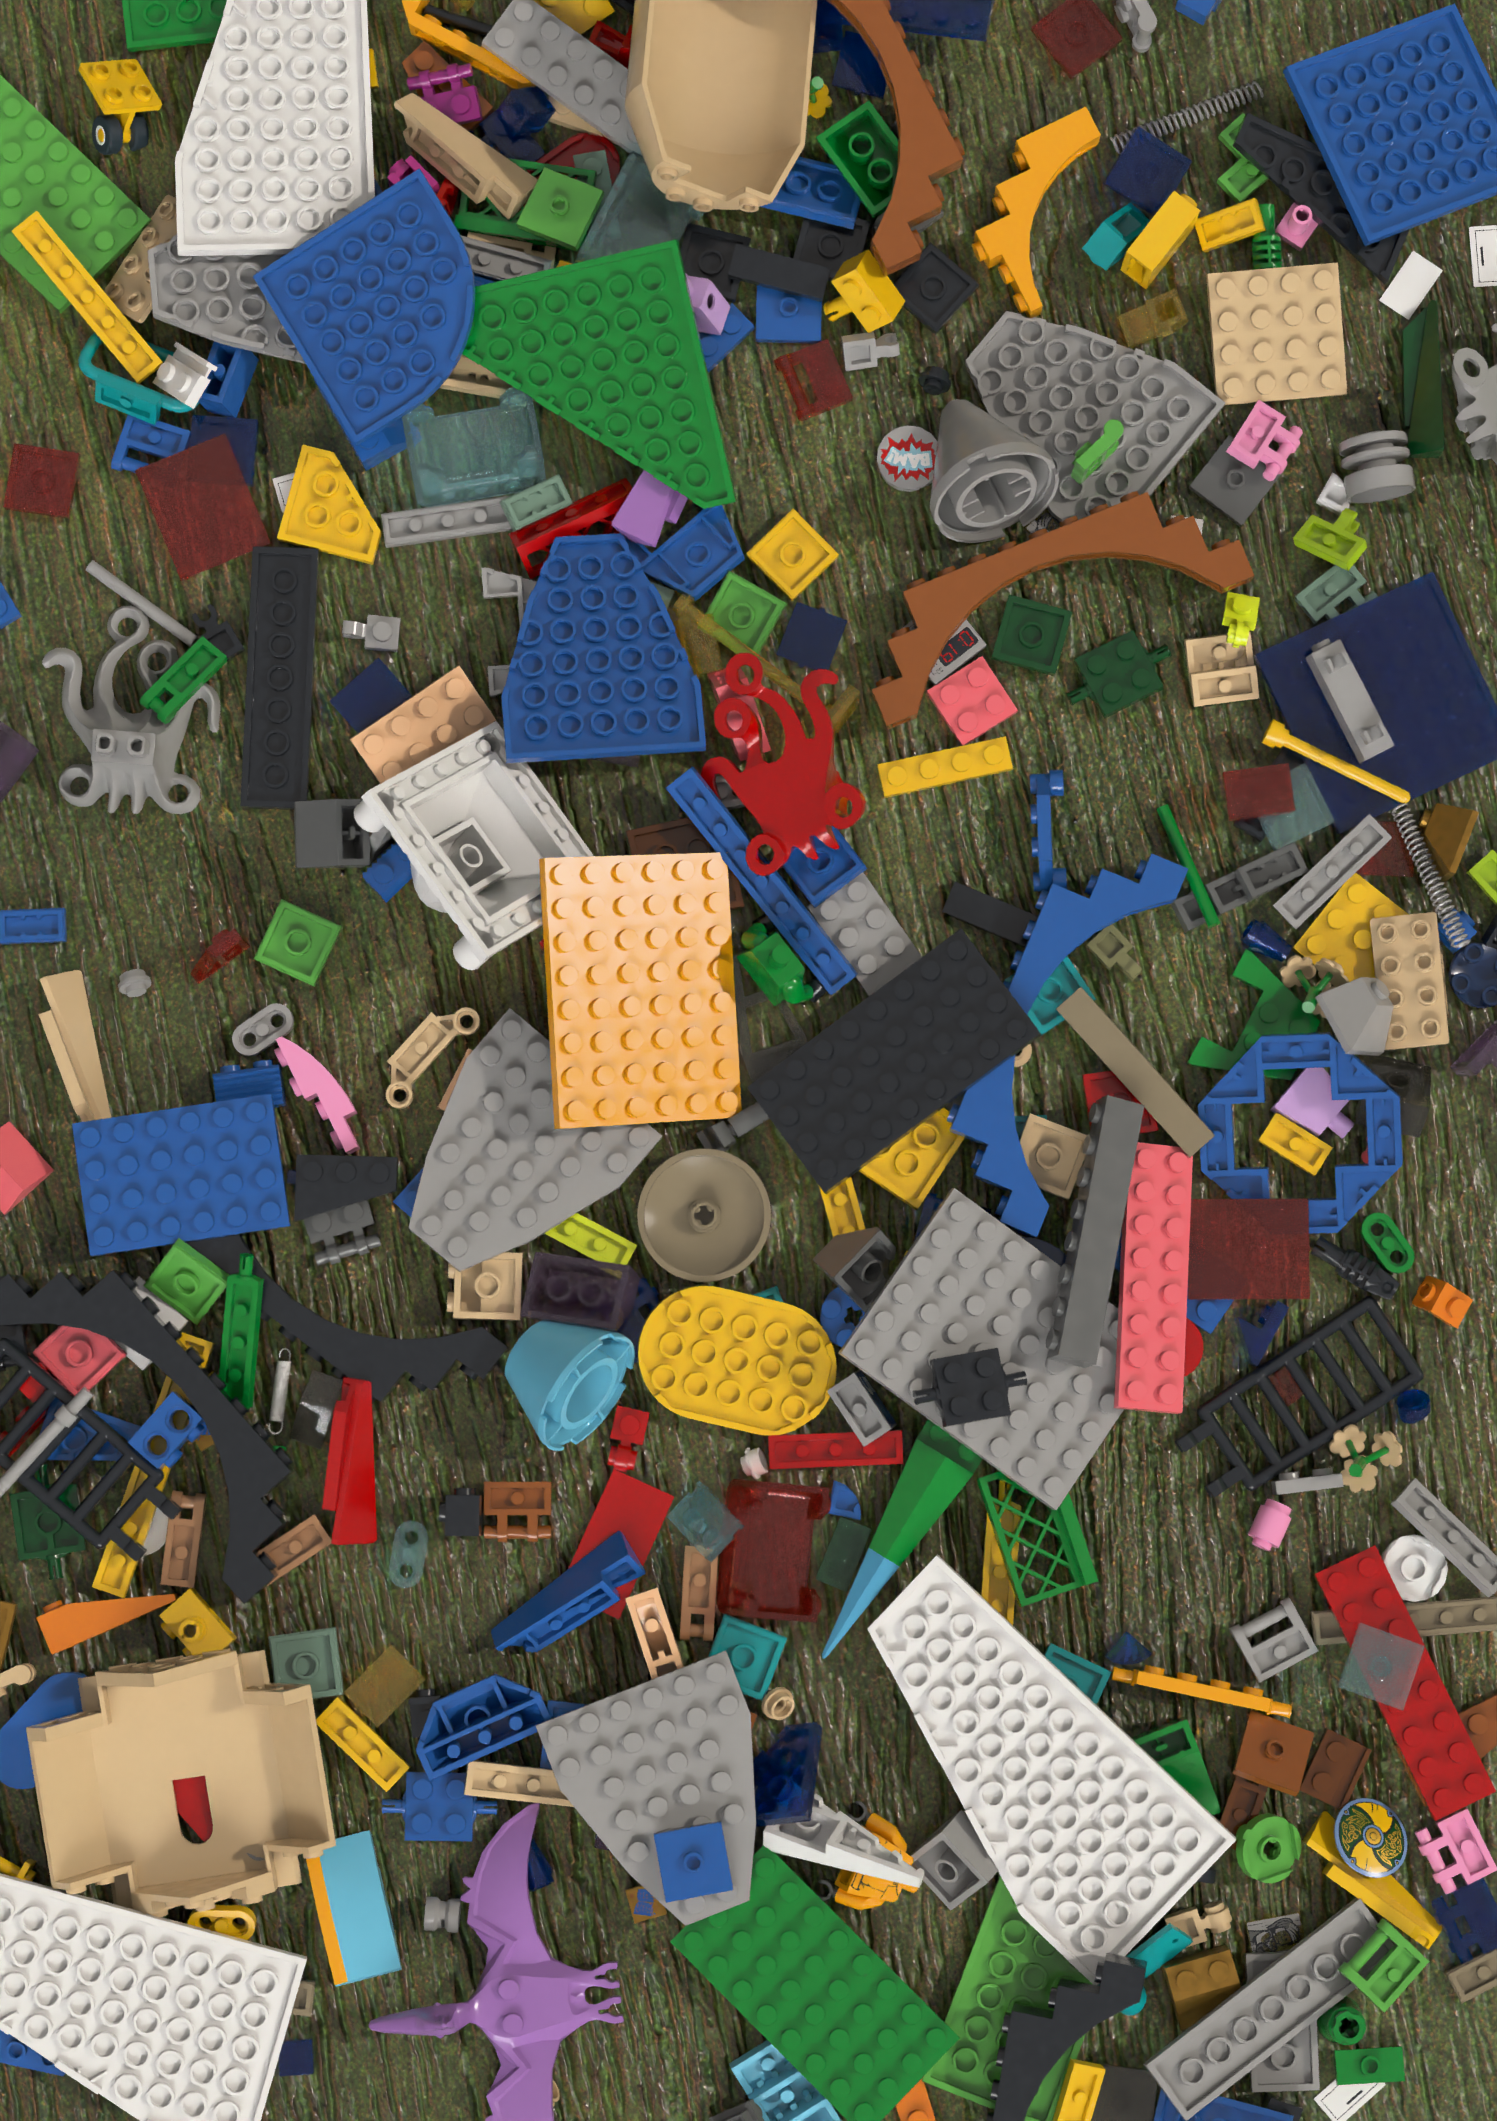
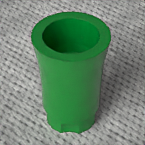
[1317,1996,1366,2045]

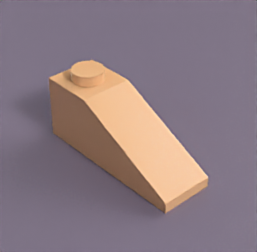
[625,1587,684,1679]

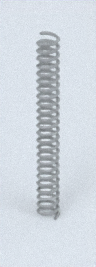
[1109,81,1264,154]
[1391,803,1471,948]

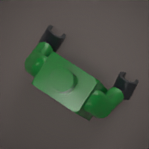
[736,913,827,1007]

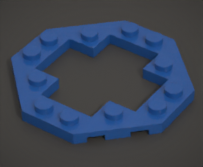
[1198,1032,1403,1235]

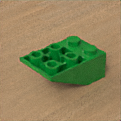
[1131,1717,1221,1815]

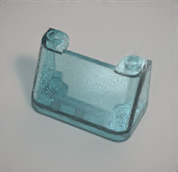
[575,151,704,263]
[402,387,546,507]

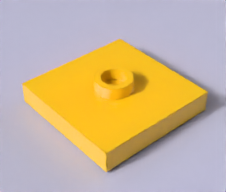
[746,508,839,601]

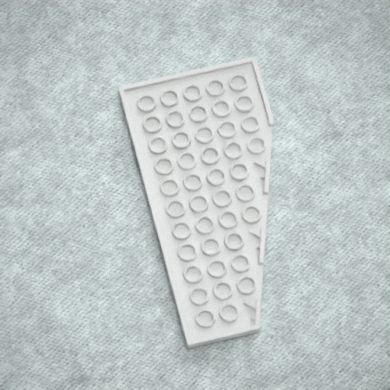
[175,0,375,256]
[867,1554,1236,1985]
[0,1873,307,2121]

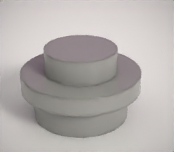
[118,969,151,997]

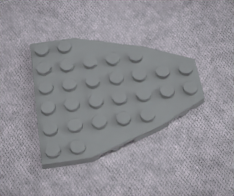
[148,234,306,364]
[965,311,1225,522]
[408,1008,662,1272]
[536,1650,756,1926]

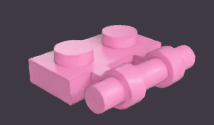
[1226,400,1303,481]
[1415,1807,1497,1894]

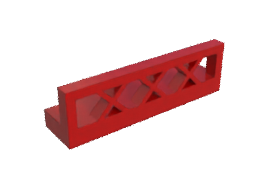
[508,478,632,579]

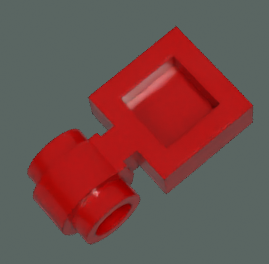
[607,1405,650,1473]

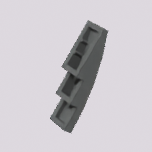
[1171,842,1309,933]

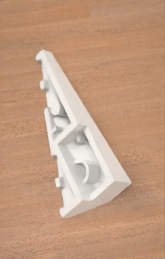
[763,1778,924,1888]

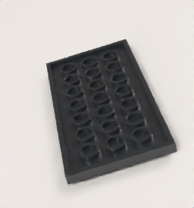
[747,928,1041,1194]

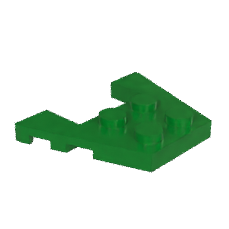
[1187,949,1321,1081]

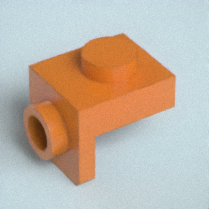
[1412,1275,1473,1329]

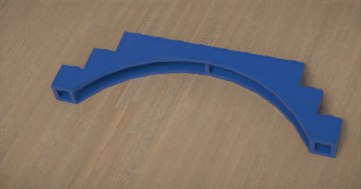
[946,853,1188,1238]

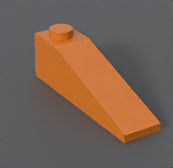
[36,1593,180,1655]

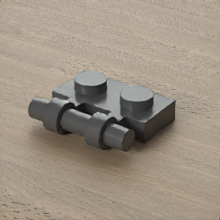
[304,1200,382,1266]

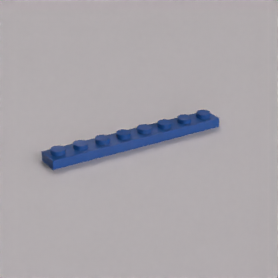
[666,766,858,995]

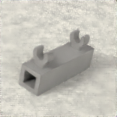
[1305,638,1395,764]

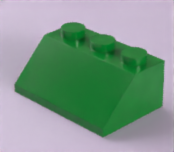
[816,101,898,217]

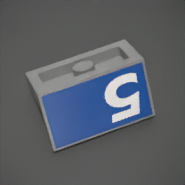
[827,1369,897,1447]

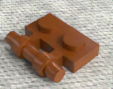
[484,1482,552,1542]

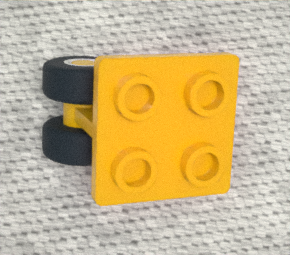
[78,59,162,155]

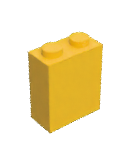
[1120,191,1200,289]

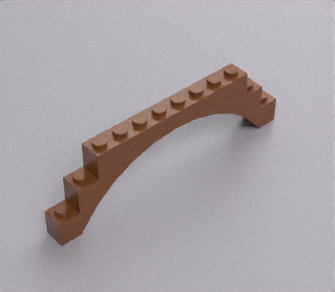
[827,0,965,277]
[872,491,1255,731]

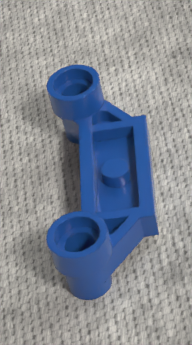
[1030,770,1067,892]

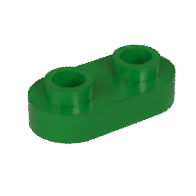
[1360,1213,1415,1274]

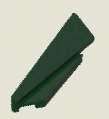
[1401,300,1444,458]

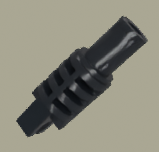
[1310,1235,1400,1300]

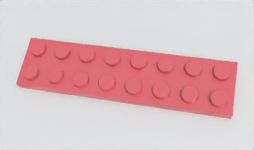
[1114,1142,1193,1414]

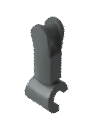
[696,1102,770,1152]

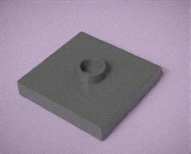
[1189,435,1281,528]

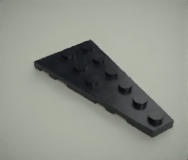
[1232,113,1409,285]

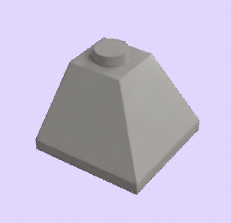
[1315,977,1394,1056]

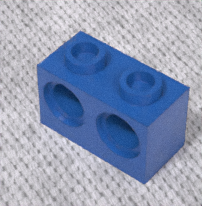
[128,1391,205,1469]

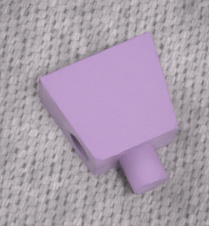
[685,273,730,335]
[1270,1068,1355,1139]

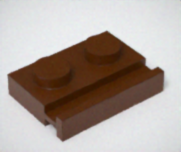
[1300,1728,1372,1810]

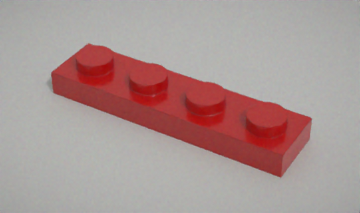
[768,1430,903,1469]

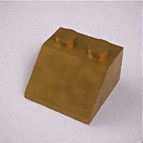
[1162,1945,1241,2030]

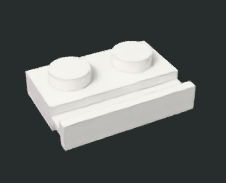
[152,342,218,409]

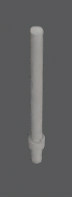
[0,1387,94,1498]

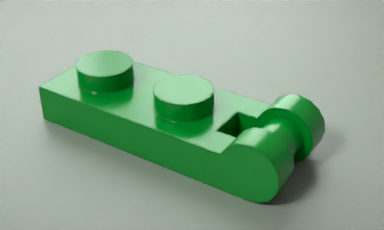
[139,636,227,724]

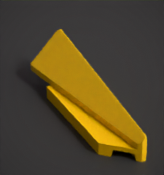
[1302,1811,1442,1950]

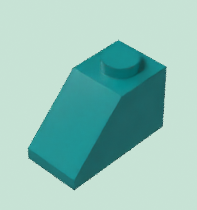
[1082,202,1150,271]

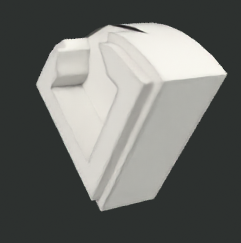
[1316,472,1350,516]

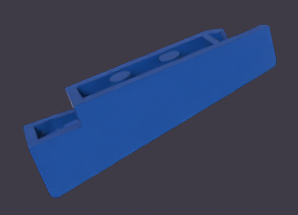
[491,1531,646,1652]

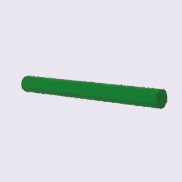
[1156,804,1221,928]

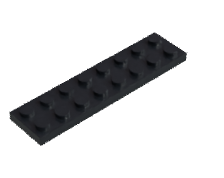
[240,546,320,810]

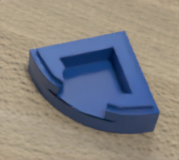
[827,1481,861,1520]

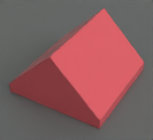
[0,1121,54,1215]

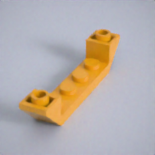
[401,0,541,94]

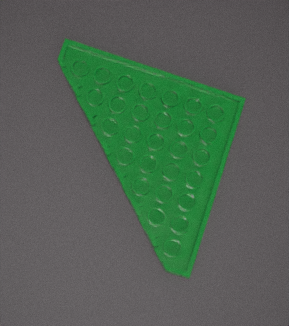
[462,239,737,509]

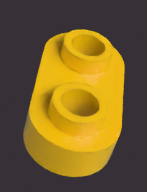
[187,1905,257,1940]

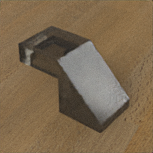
[290,1370,343,1450]

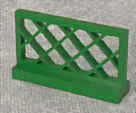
[454,158,597,253]
[976,1471,1098,1607]

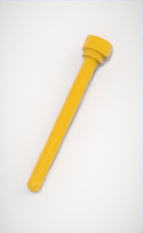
[1261,719,1411,803]

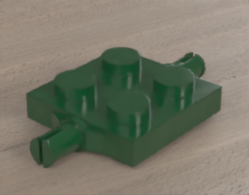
[1066,630,1172,719]
[9,1464,88,1580]

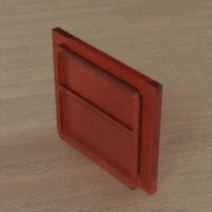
[1188,1198,1311,1300]

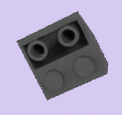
[294,799,370,868]

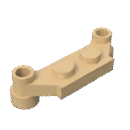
[386,1007,480,1109]

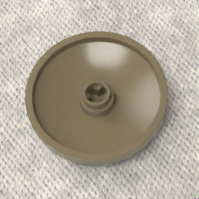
[637,1149,771,1283]

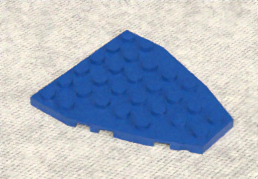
[501,533,706,763]

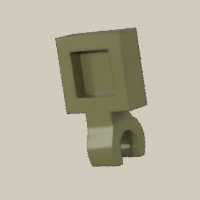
[1086,924,1143,982]

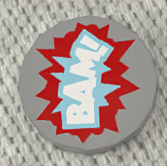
[876,425,937,492]

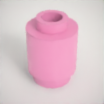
[1248,1499,1292,1551]

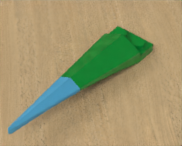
[822,1419,982,1659]

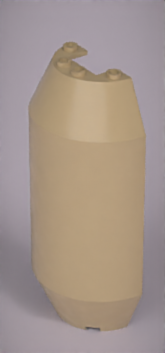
[625,0,817,212]

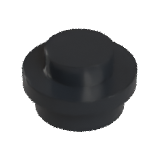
[918,366,951,395]

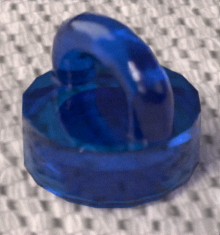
[1396,1389,1431,1424]

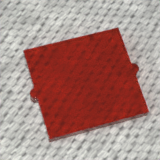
[1356,820,1417,878]

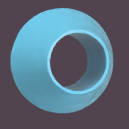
[505,1319,635,1451]

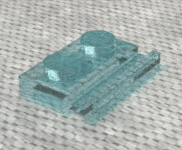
[666,1481,744,1562]

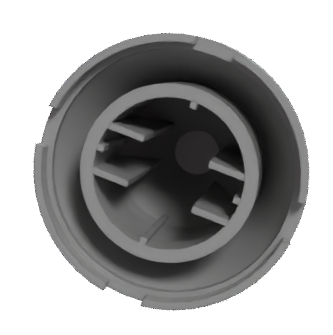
[930,399,1059,543]

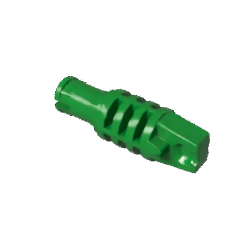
[1252,204,1282,270]

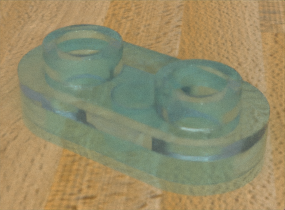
[389,1521,429,1588]

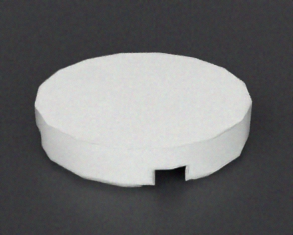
[1382,1534,1448,1602]

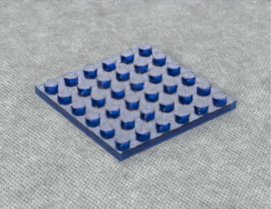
[1254,571,1497,834]

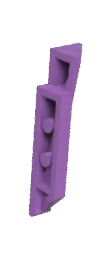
[612,470,688,547]

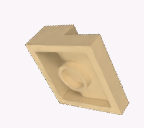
[447,1252,523,1321]

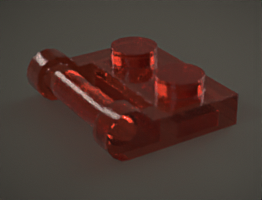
[774,339,853,421]

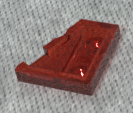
[190,928,250,985]

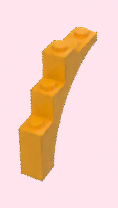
[972,107,1101,318]

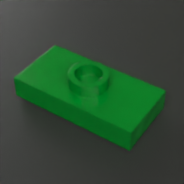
[1333,2046,1405,2085]

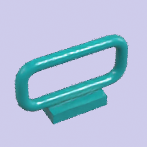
[78,332,200,425]

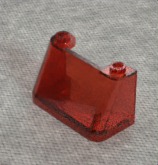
[717,1479,831,1623]

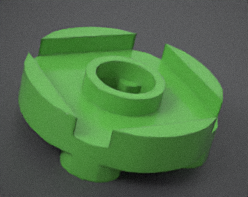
[1236,1813,1302,1883]

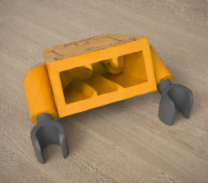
[816,1801,918,1910]

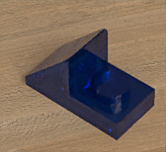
[1235,1301,1289,1367]

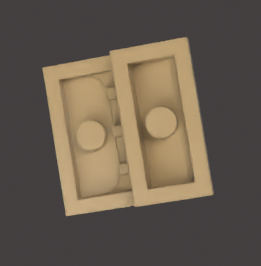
[1184,631,1259,707]

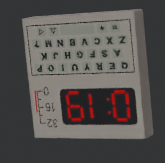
[901,620,987,686]

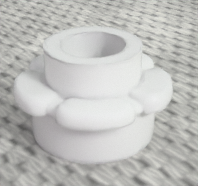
[740,1447,768,1479]

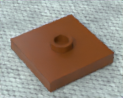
[1232,1710,1314,1797]

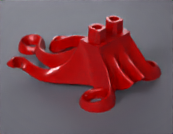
[701,653,866,876]

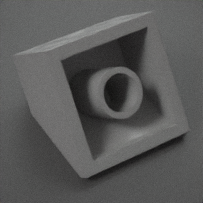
[910,1810,999,1910]

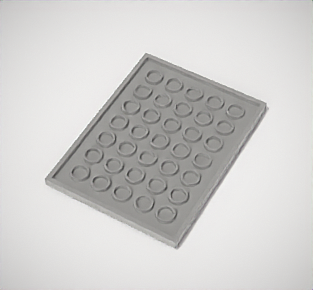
[838,1188,1124,1510]

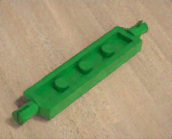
[219,1253,264,1409]

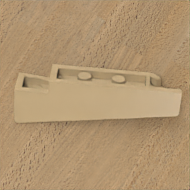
[394,93,538,220]
[38,970,111,1122]

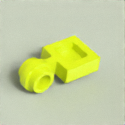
[1222,592,1260,648]

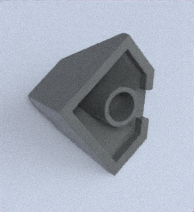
[812,1227,896,1313]

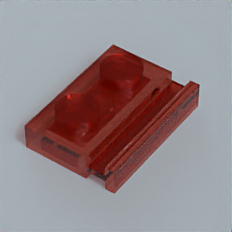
[1222,763,1296,821]

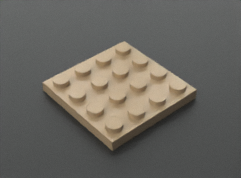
[1206,262,1347,406]

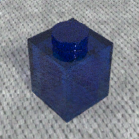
[496,86,556,137]

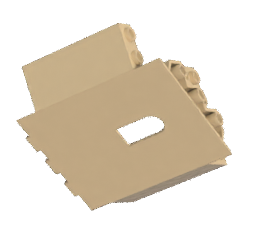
[26,1648,336,1917]

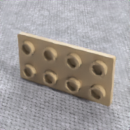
[104,195,177,323]
[1370,912,1449,1050]

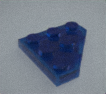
[753,1722,823,1827]

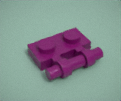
[407,63,483,125]

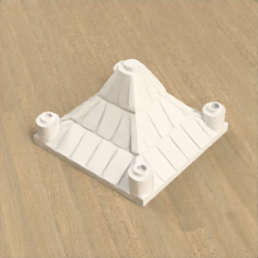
[354,721,594,970]

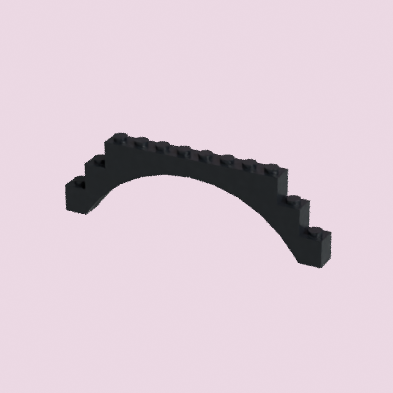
[186,1103,509,1404]
[0,1270,295,1604]
[986,1953,1147,2121]

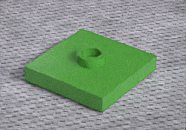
[516,167,604,251]
[698,571,787,657]
[254,899,343,987]
[143,1238,229,1325]

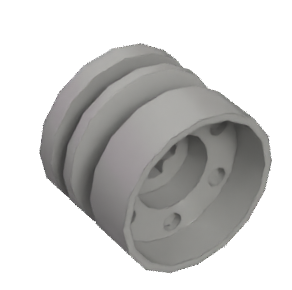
[1338,430,1416,503]

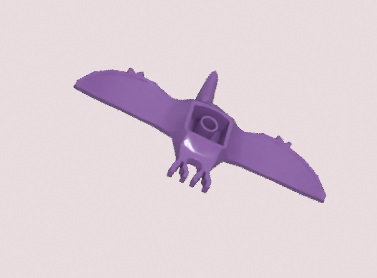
[369,1803,624,2121]

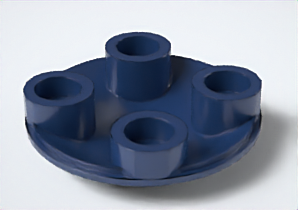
[1449,942,1497,1008]

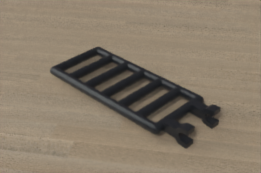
[1174,1296,1424,1498]
[0,1338,183,1561]

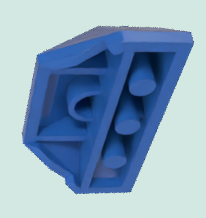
[416,1674,551,1781]

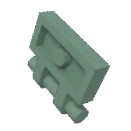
[1294,565,1380,640]

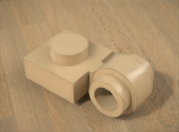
[1164,1900,1232,1947]

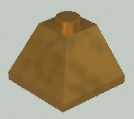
[1418,803,1479,883]

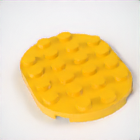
[637,1285,837,1435]

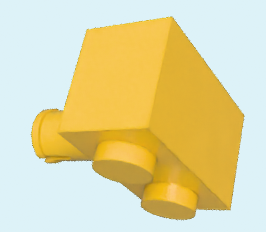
[823,249,905,333]
[159,1588,237,1656]

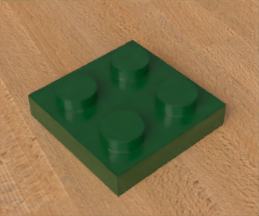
[991,594,1072,676]

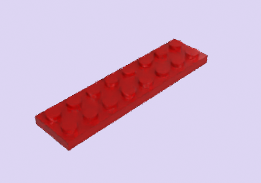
[1314,1545,1496,1821]

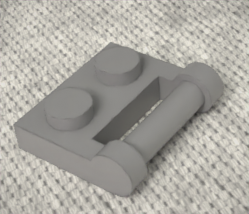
[1114,0,1157,53]
[1229,1597,1318,1683]

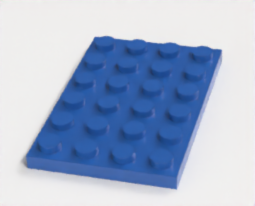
[72,1094,291,1257]

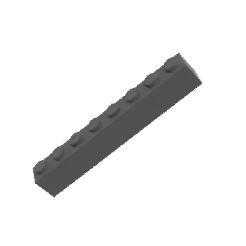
[1046,1095,1145,1368]

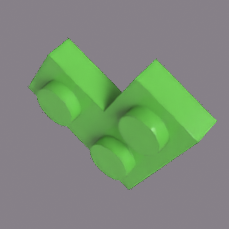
[1217,113,1268,204]

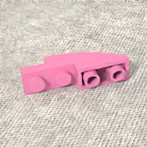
[274,1036,360,1155]

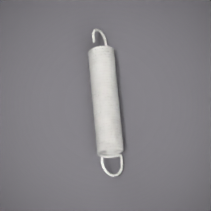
[268,1348,291,1434]

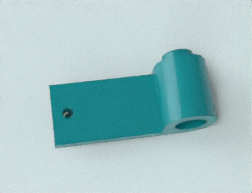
[1098,1923,1193,2016]

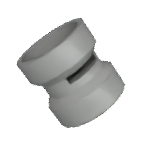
[424,1896,461,1933]

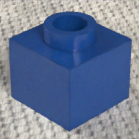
[1438,908,1477,954]

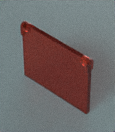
[135,433,272,581]

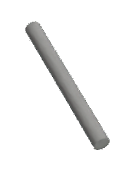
[86,560,198,647]

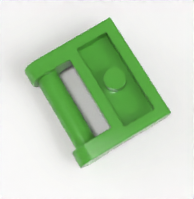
[1071,419,1124,485]
[1337,1918,1430,2013]

